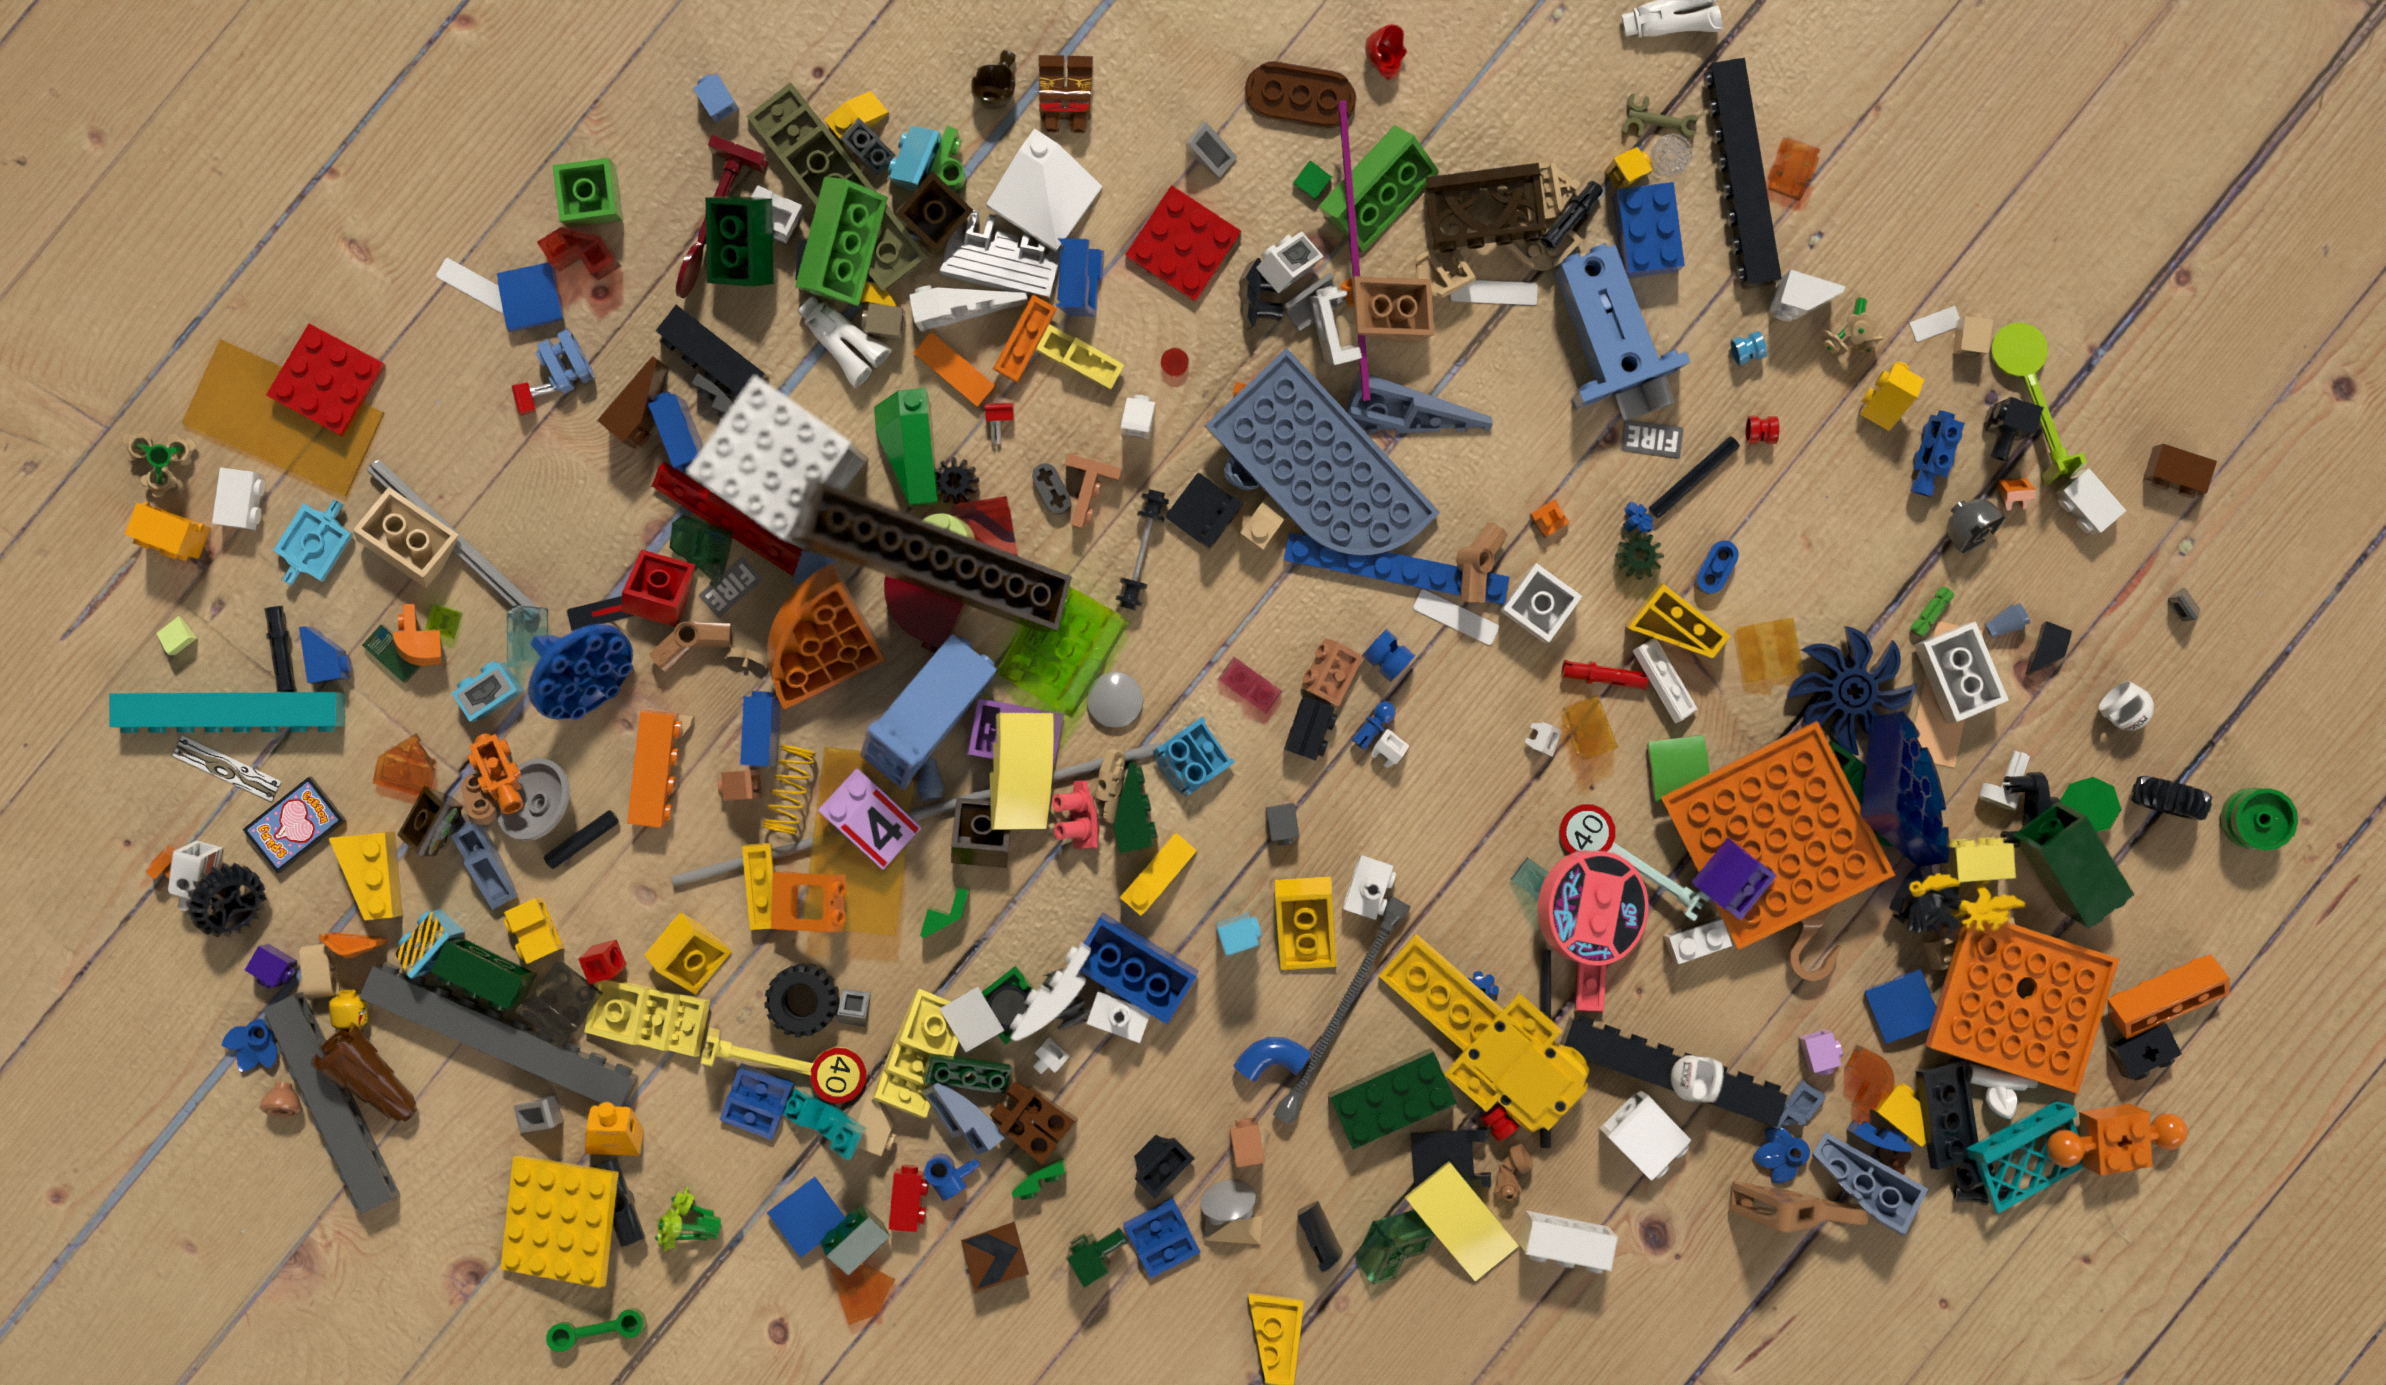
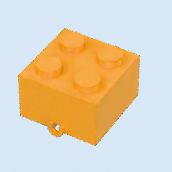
[124,502,211,561]

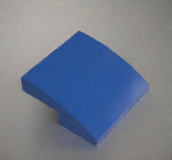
[497,262,564,332]
[1865,969,1937,1044]
[719,1063,794,1140]
[766,1176,845,1258]
[1123,1198,1201,1278]

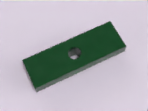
[922,1053,1012,1094]

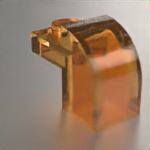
[1844,1045,1894,1114]

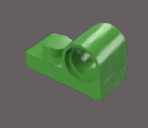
[929,126,967,191]

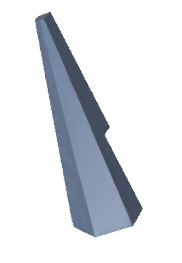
[1346,371,1493,433]

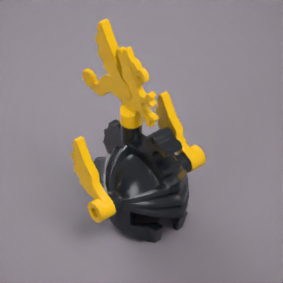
[1889,862,2025,940]

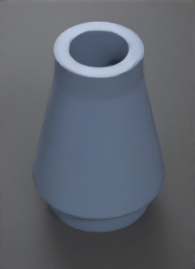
[1985,603,2030,639]
[917,759,945,801]

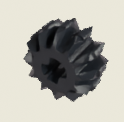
[935,457,980,506]

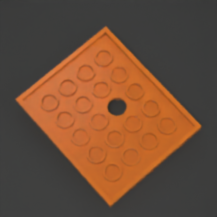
[1925,914,2120,1094]

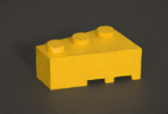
[1626,582,1731,658]

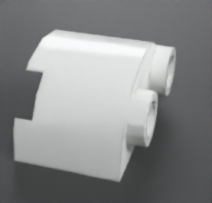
[751,185,805,244]

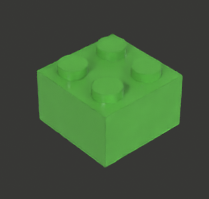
[552,158,623,228]

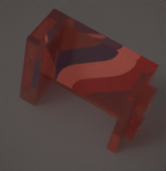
[951,496,1018,556]

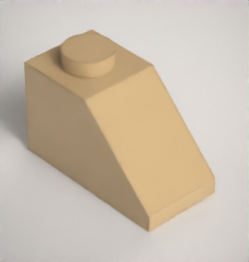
[1239,495,1288,551]
[858,1088,896,1156]

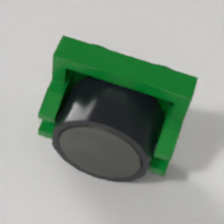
[981,965,1034,1045]

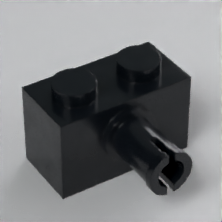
[1985,397,2044,461]

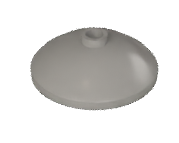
[496,758,570,841]

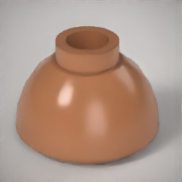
[259,1082,301,1117]

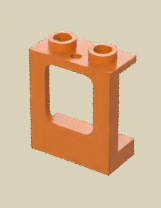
[771,872,847,932]

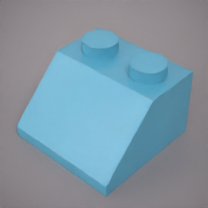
[887,126,942,192]

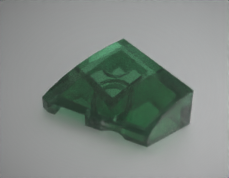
[669,515,733,588]

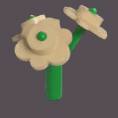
[1821,298,1883,355]

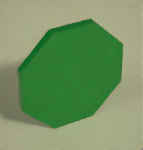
[2060,777,2122,833]

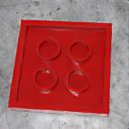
[1125,185,1242,302]
[266,323,385,437]

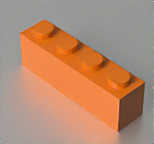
[627,709,682,828]
[2107,954,2230,1040]

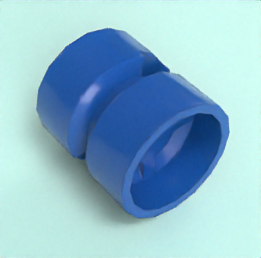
[1362,629,1416,682]

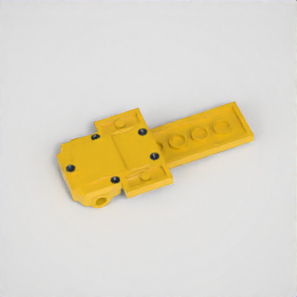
[1378,934,1589,1132]

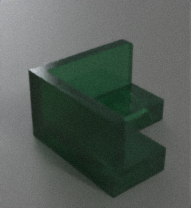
[1355,1210,1435,1285]

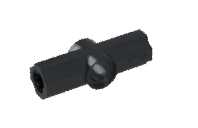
[592,1157,646,1247]

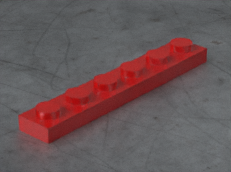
[652,462,803,576]

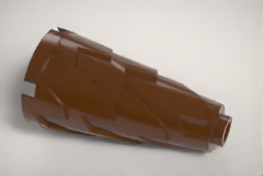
[311,1022,417,1122]

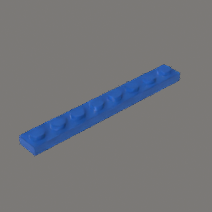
[1283,533,1510,605]

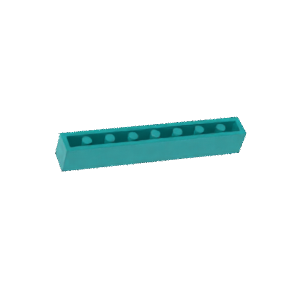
[109,692,345,733]

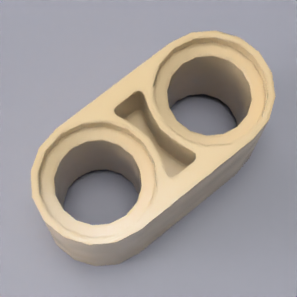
[299,944,340,1000]

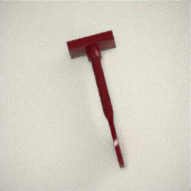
[675,135,768,299]

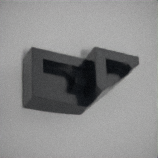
[2026,621,2072,675]

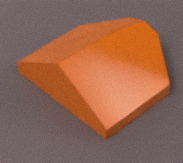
[319,932,388,959]

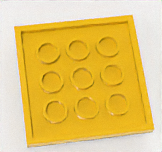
[500,1155,618,1288]

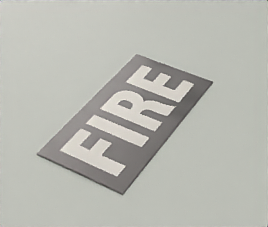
[1622,420,1684,458]
[699,556,763,618]

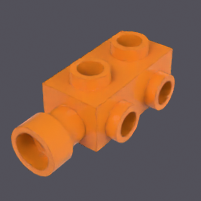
[467,734,524,814]

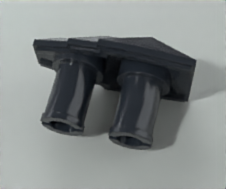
[1238,258,1283,330]

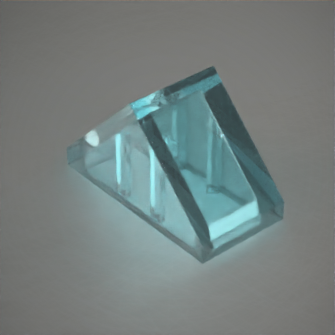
[1510,857,1549,901]

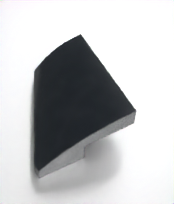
[1297,1201,1343,1273]

